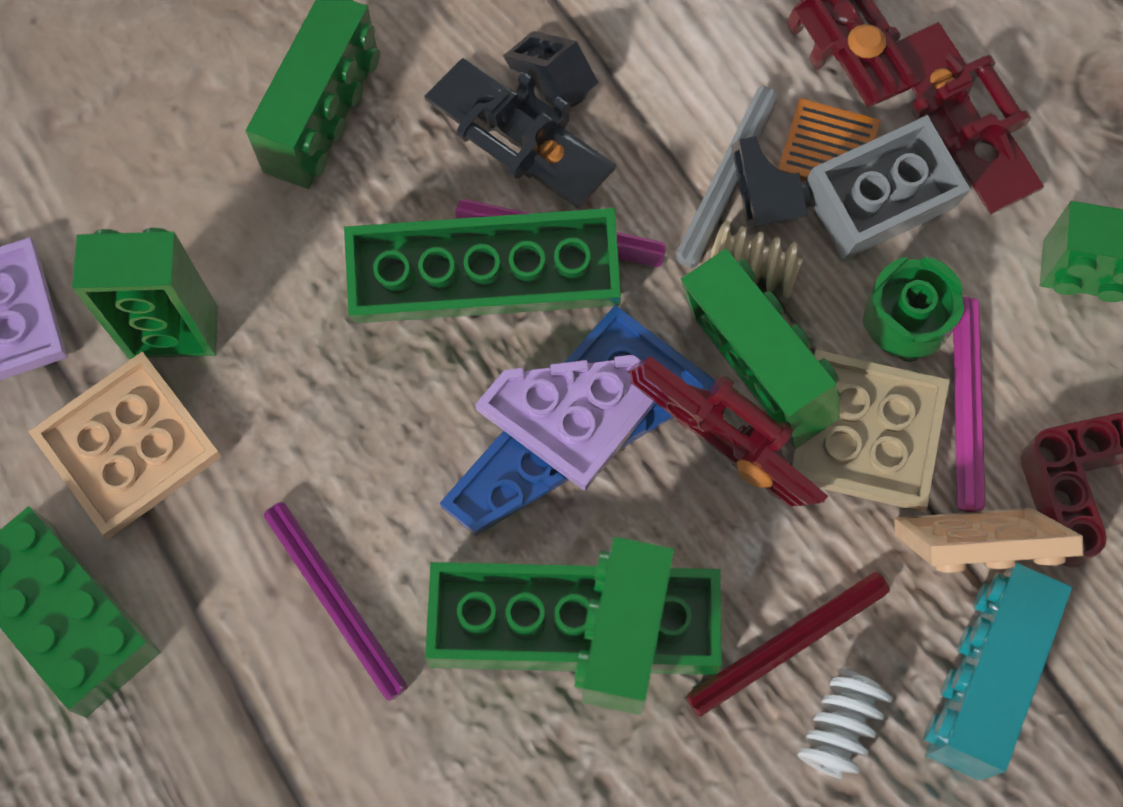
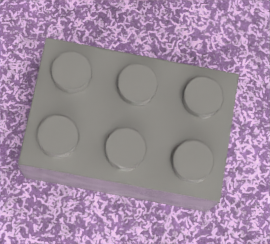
[805,115,971,261]

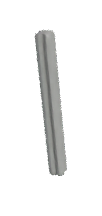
[676,86,778,268]

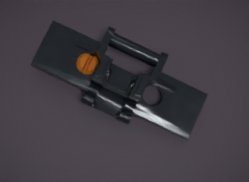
[424,58,616,209]

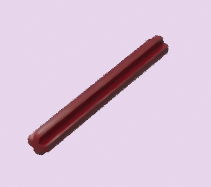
[686,572,890,716]

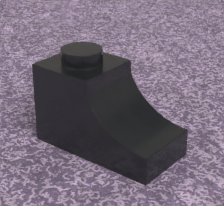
[503,31,599,107]
[731,136,811,229]

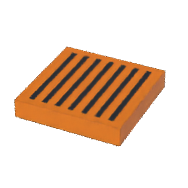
[778,98,881,182]

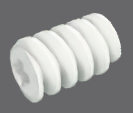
[797,667,892,779]

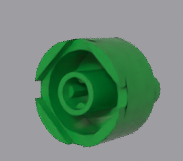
[862,257,964,362]

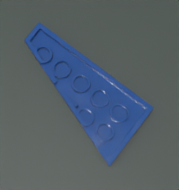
[440,305,715,536]

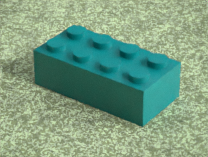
[923,563,1072,781]

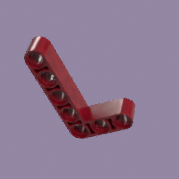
[1020,412,1123,567]

